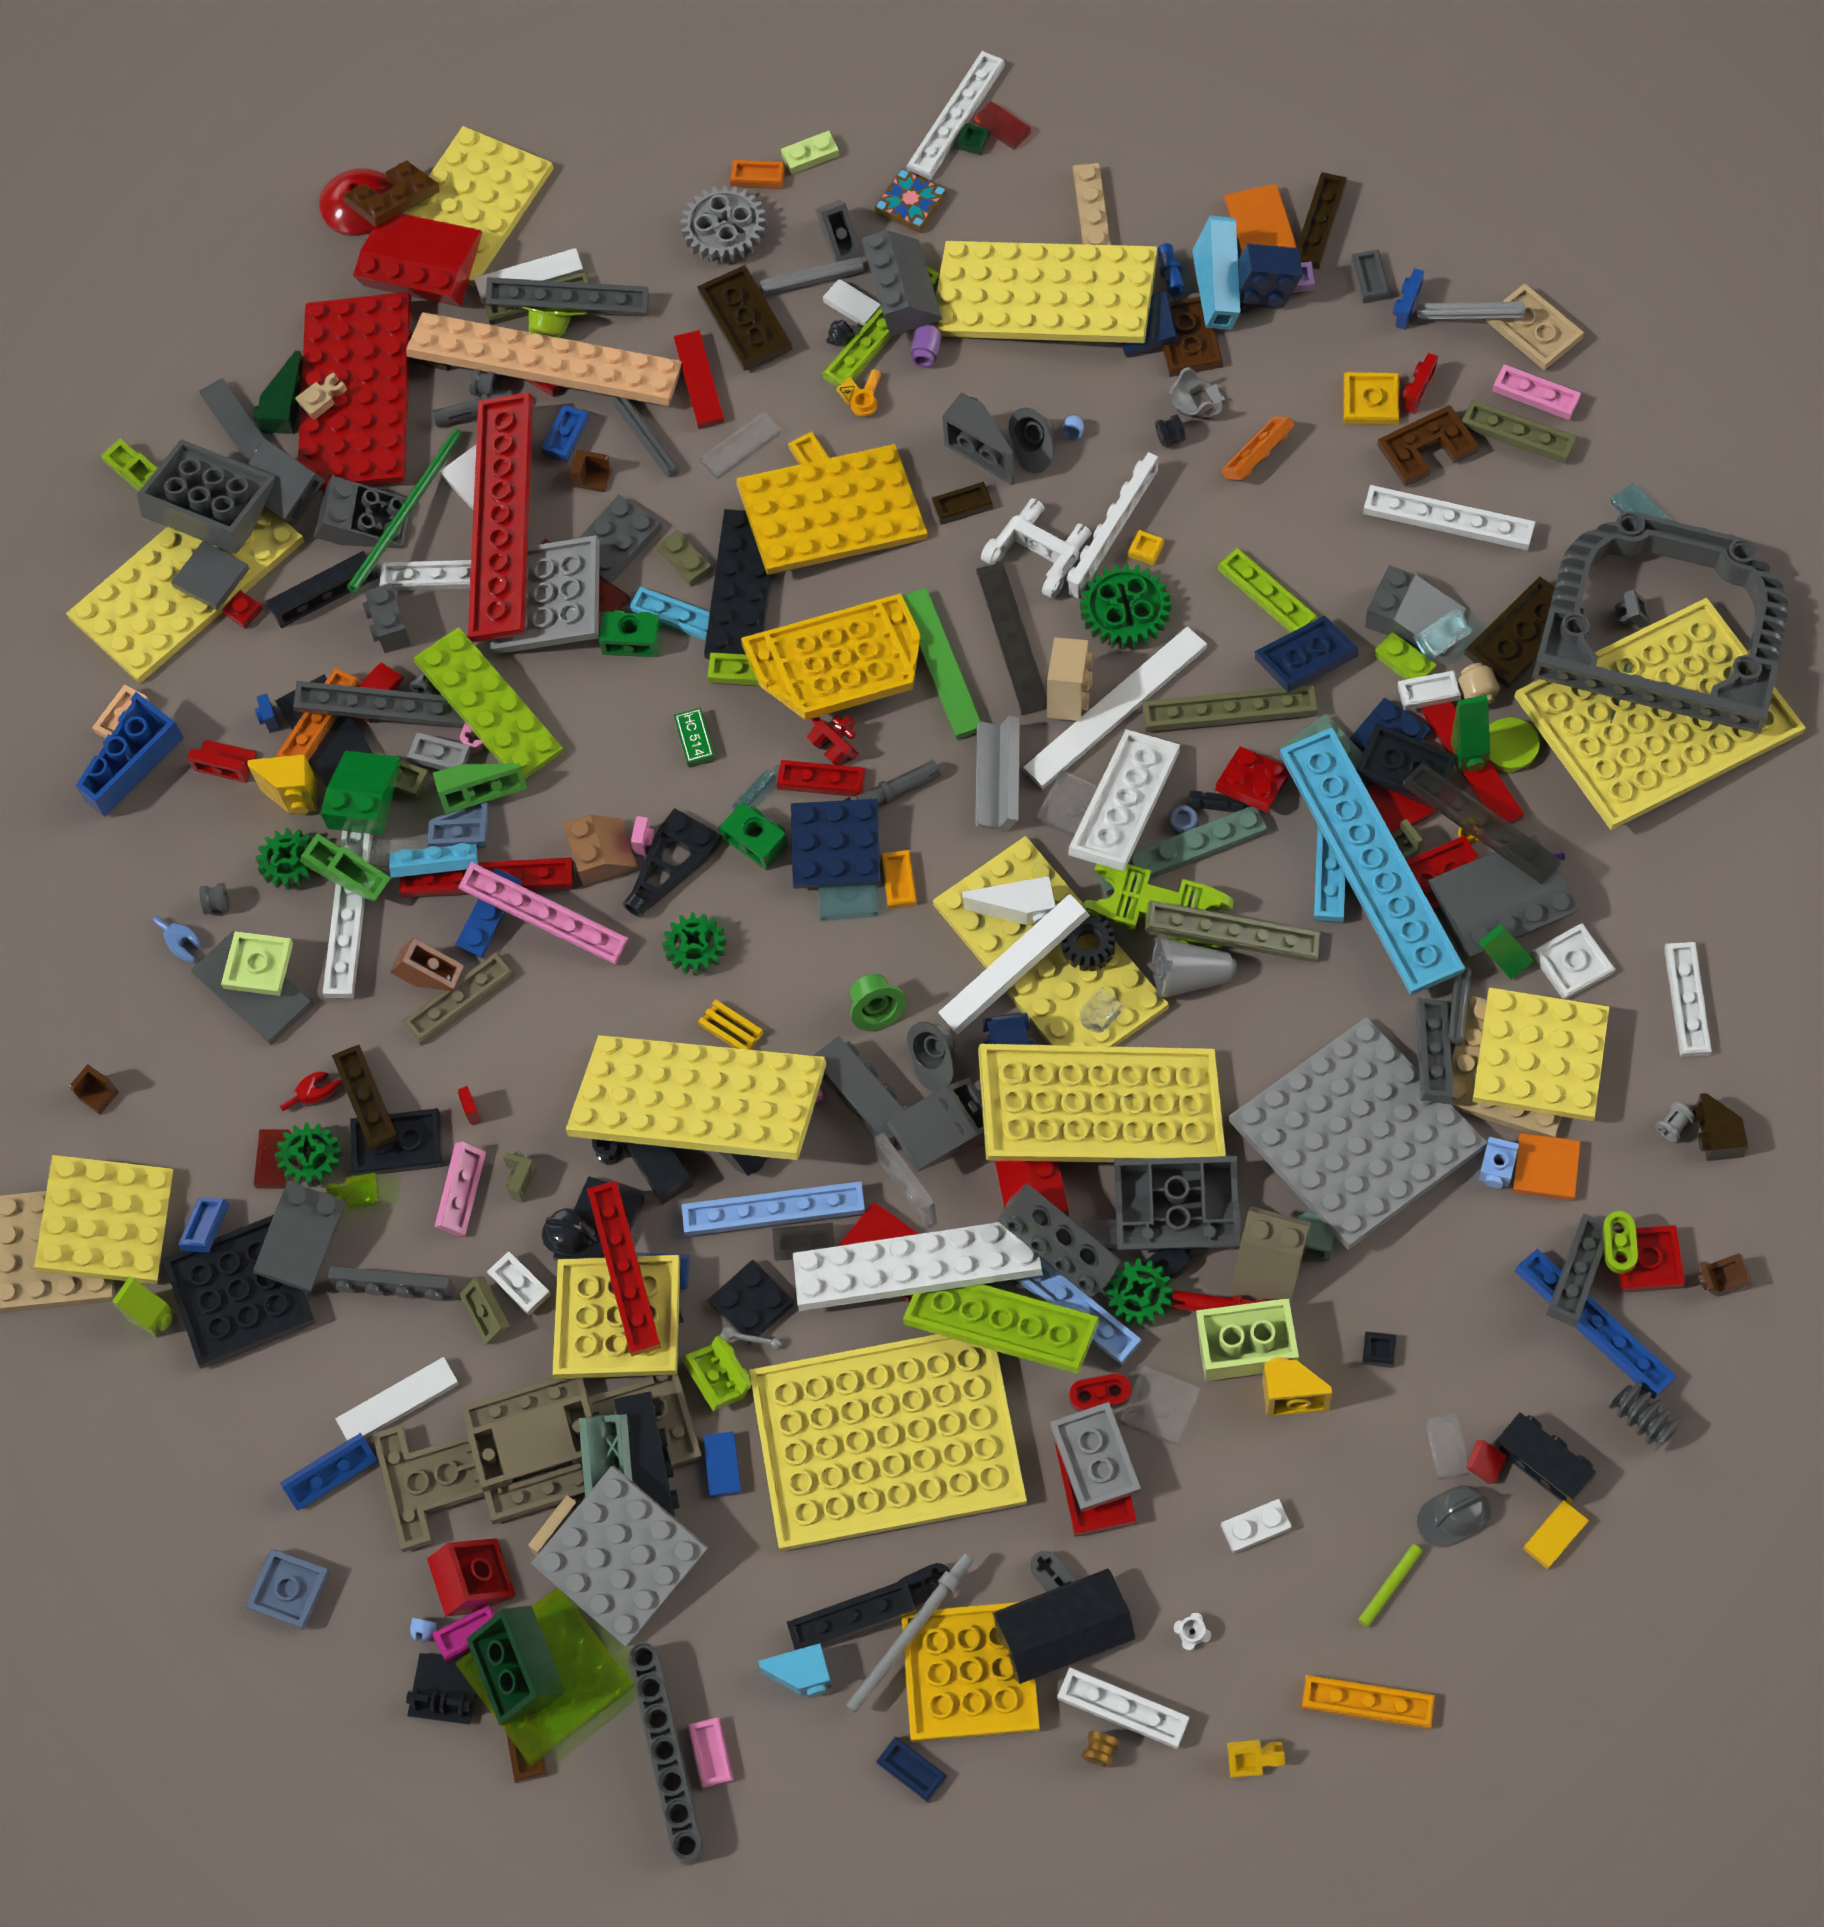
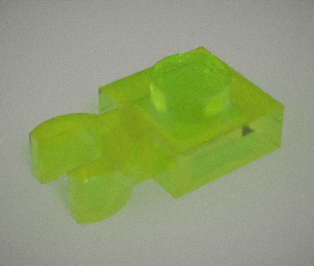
[325,1173,380,1209]

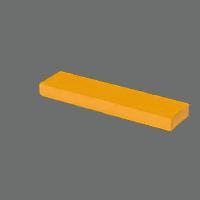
[1301,1675,1435,1730]

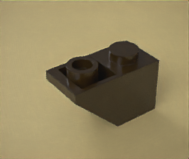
[1693,1093,1748,1161]

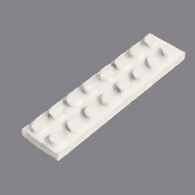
[793,1222,1043,1311]

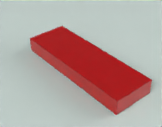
[777,760,866,797]

